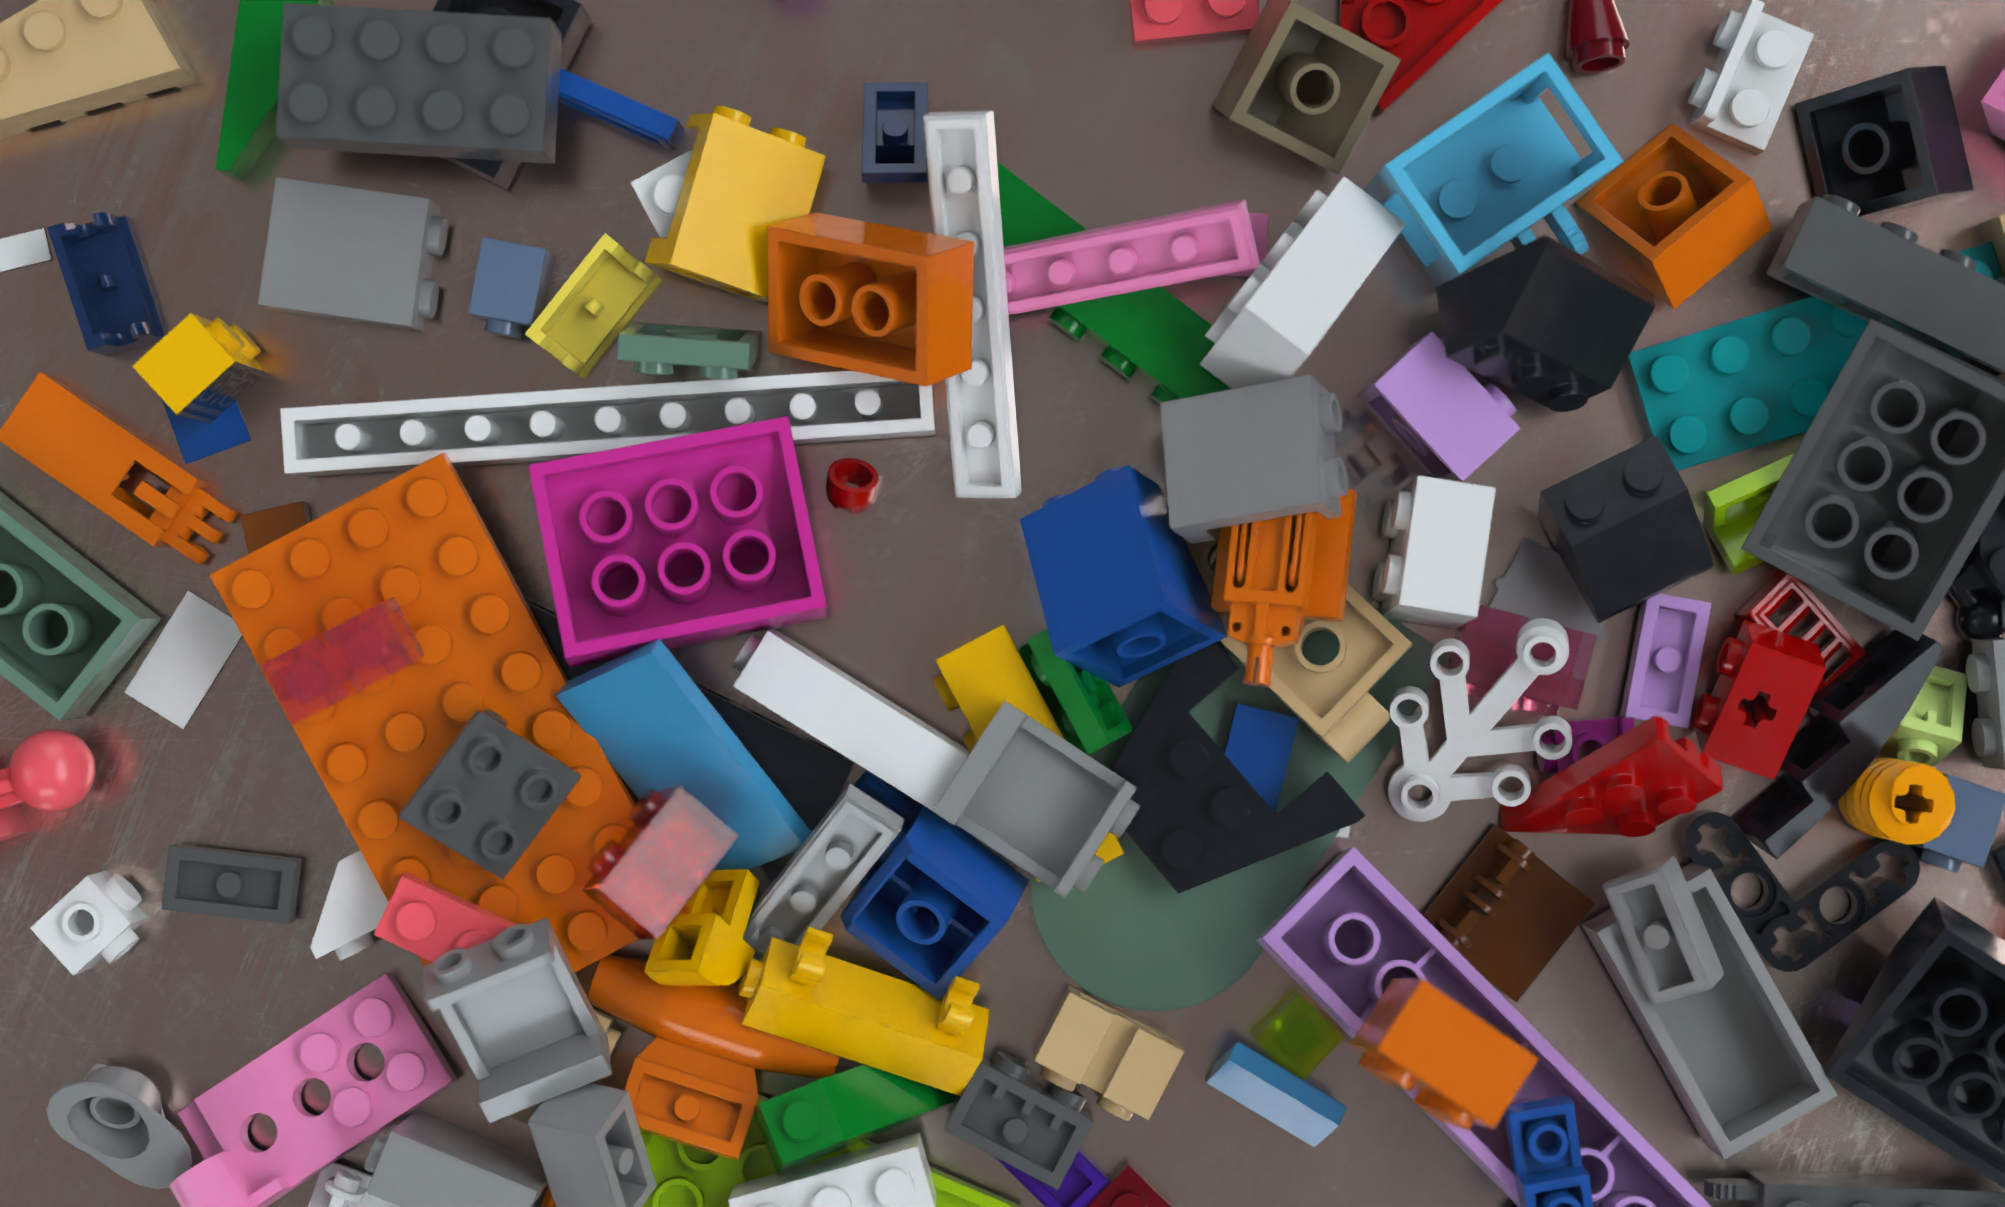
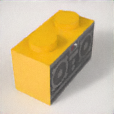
[132,313,267,423]

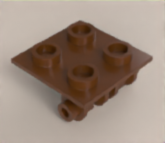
[1422,824,1595,1003]

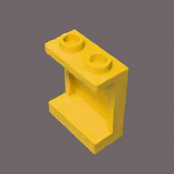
[644,105,826,302]

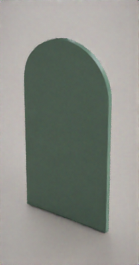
[1030,558,1451,1011]

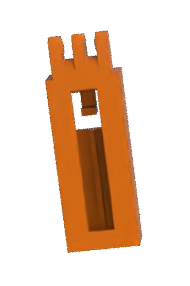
[0,372,239,566]

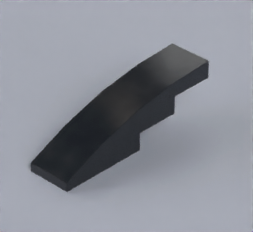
[1734,629,1943,859]

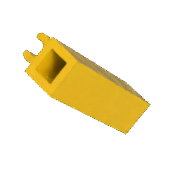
[738,927,990,1096]

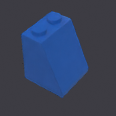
[1020,465,1227,687]

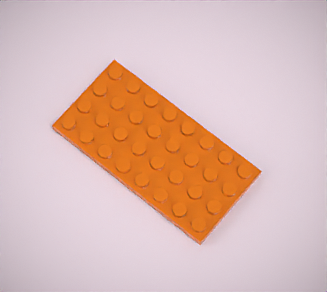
[209,452,690,972]

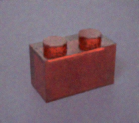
[581,785,739,940]

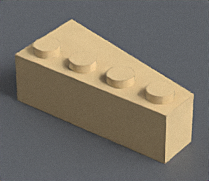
[0,0,201,140]

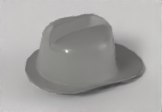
[46,1063,192,1189]

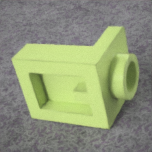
[1879,666,1967,766]

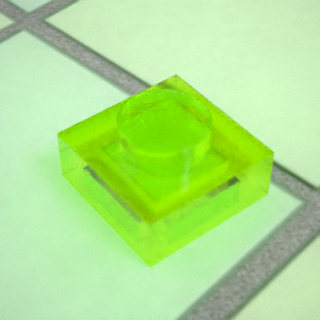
[1252,991,1344,1080]

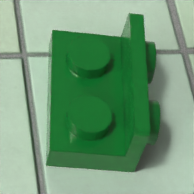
[1019,628,1134,755]

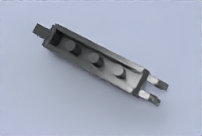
[1704,1170,2005,1207]

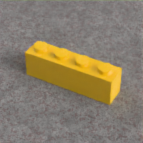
[932,624,1124,882]

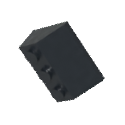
[1435,235,1655,412]

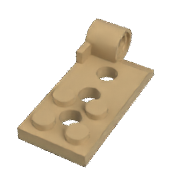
[1184,528,1413,764]

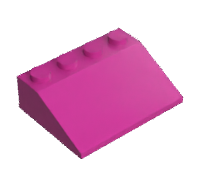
[528,416,827,668]

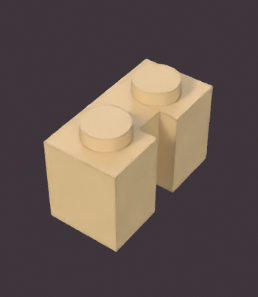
[1033,984,1184,1121]

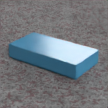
[1206,1042,1347,1148]

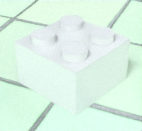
[1372,475,1496,630]

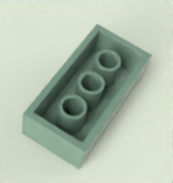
[0,492,162,721]

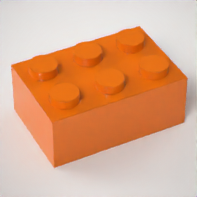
[768,212,974,387]
[1350,979,1539,1131]

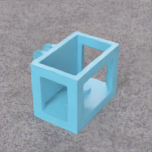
[1365,52,1624,291]

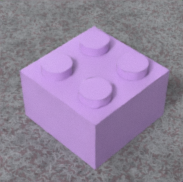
[1358,331,1521,482]

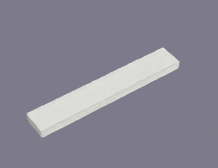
[923,111,1022,498]

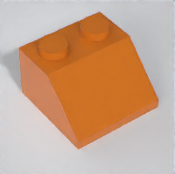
[1575,123,1773,309]

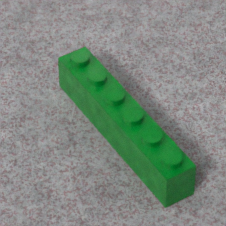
[997,162,1231,404]

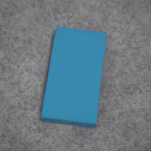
[556,639,811,870]

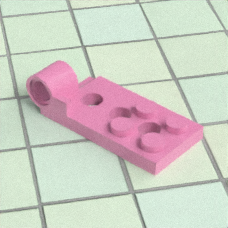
[169,973,459,1207]

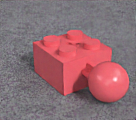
[0,729,96,842]

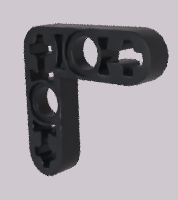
[1678,810,1920,972]

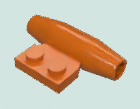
[588,954,840,1162]

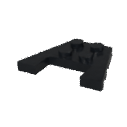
[1111,642,1366,894]

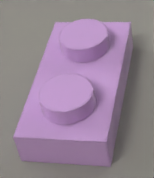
[1620,593,1712,729]

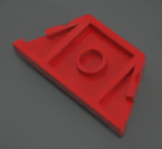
[1500,716,1723,837]

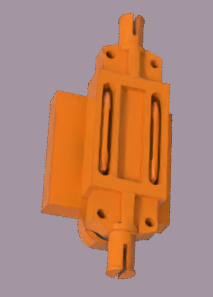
[1211,489,1357,687]

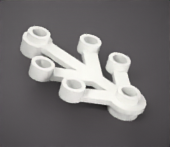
[1388,618,1572,822]

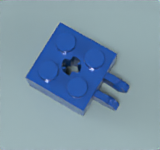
[840,806,1030,1000]

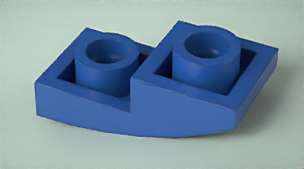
[1504,1095,1593,1207]

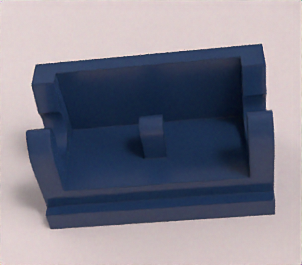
[47,212,168,357]

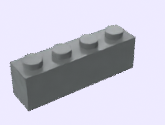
[1767,194,2005,381]

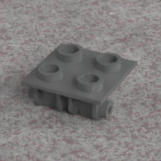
[397,708,582,879]

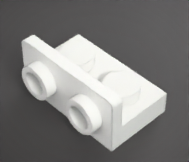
[1688,0,1814,155]

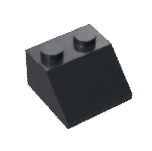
[1795,65,1974,218]
[1537,435,1714,623]

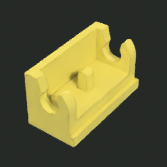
[525,233,663,380]

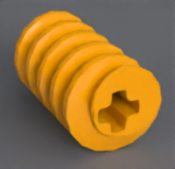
[1838,756,1955,845]

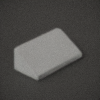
[1602,856,1724,1006]

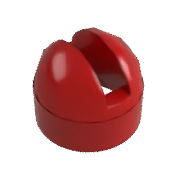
[825,458,879,514]

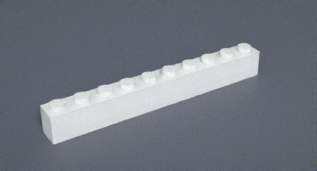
[280,371,936,477]

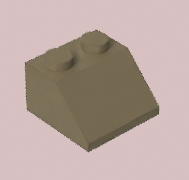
[1212,0,1401,175]

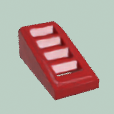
[1735,570,1866,695]

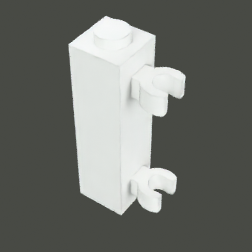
[732,628,969,810]

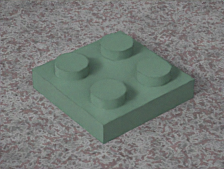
[617,322,762,379]

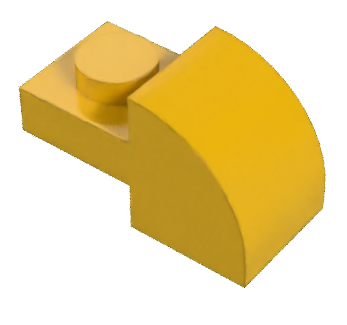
[644,869,760,986]

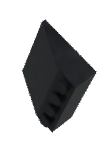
[1824,897,2005,1189]

